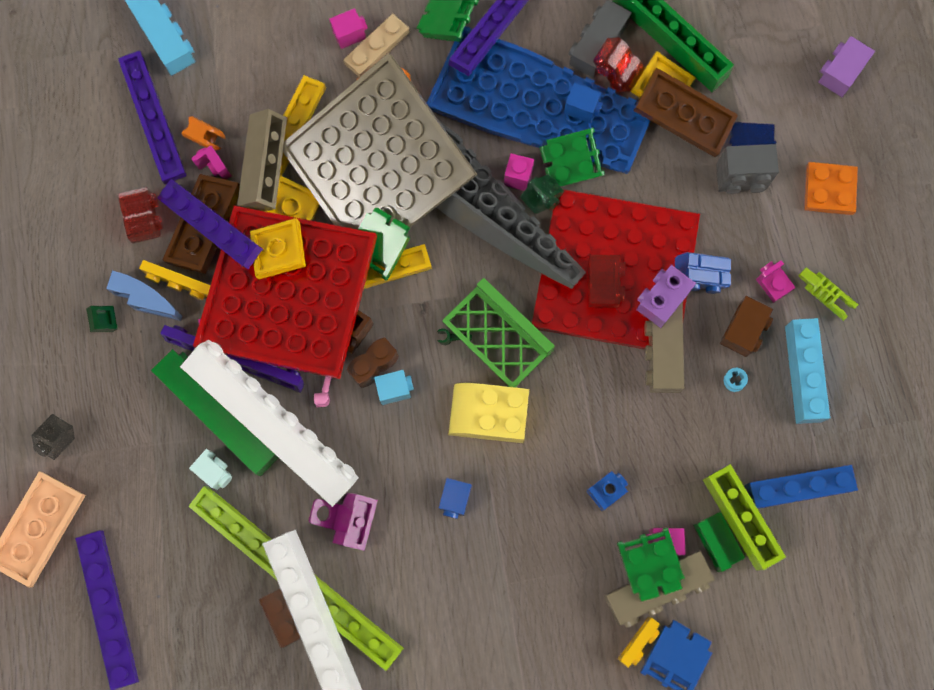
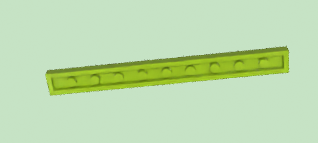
[188,486,404,671]

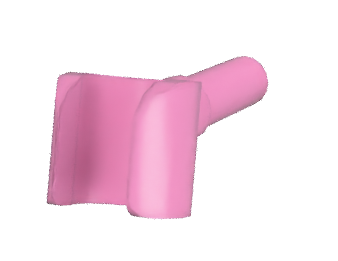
[314,376,331,407]

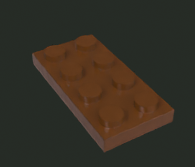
[633,67,738,157]
[162,174,240,274]

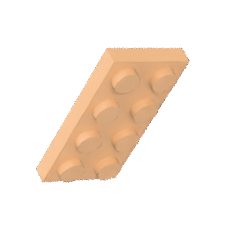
[0,471,86,587]

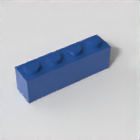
[743,465,858,509]

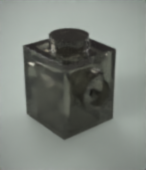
[31,414,75,460]

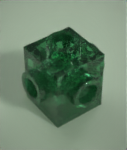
[520,174,564,214]

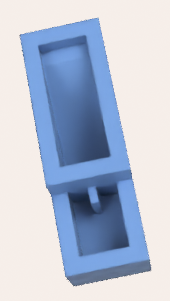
[106,270,182,321]

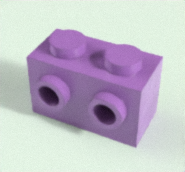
[818,36,875,97]
[637,265,696,328]

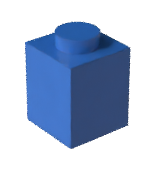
[564,83,603,123]
[439,478,472,519]

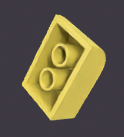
[448,383,529,443]

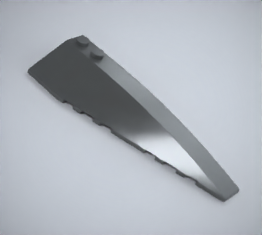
[436,121,586,289]

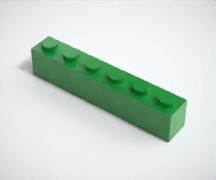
[612,0,734,93]
[151,349,279,477]

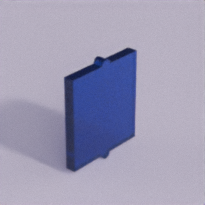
[729,122,777,146]

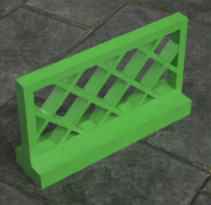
[442,278,555,388]

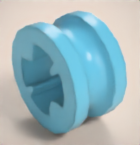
[723,368,748,392]

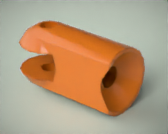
[182,116,226,151]

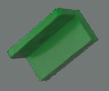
[693,512,745,572]

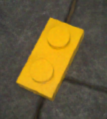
[618,617,660,667]

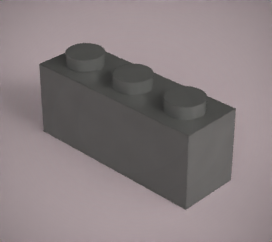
[569,0,632,79]

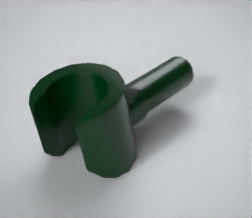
[437,328,472,346]

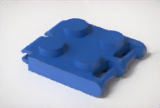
[640,620,712,690]

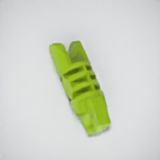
[798,267,859,321]

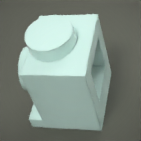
[189,449,232,490]

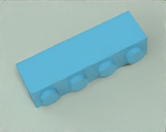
[125,0,195,76]
[785,318,830,424]

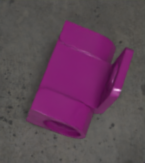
[308,492,378,551]

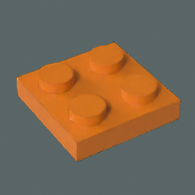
[805,162,858,215]

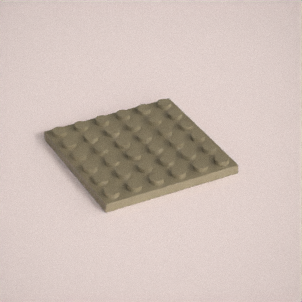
[283,53,477,230]

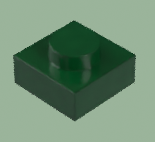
[86,306,118,332]

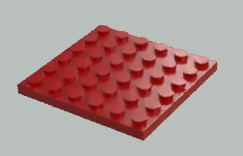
[532,188,700,350]
[193,206,377,379]

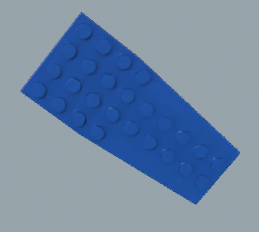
[427,26,650,174]

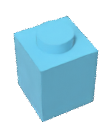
[374,370,414,405]

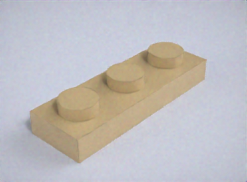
[344,14,410,78]

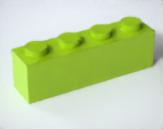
[702,464,786,571]

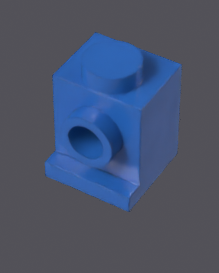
[586,471,628,511]

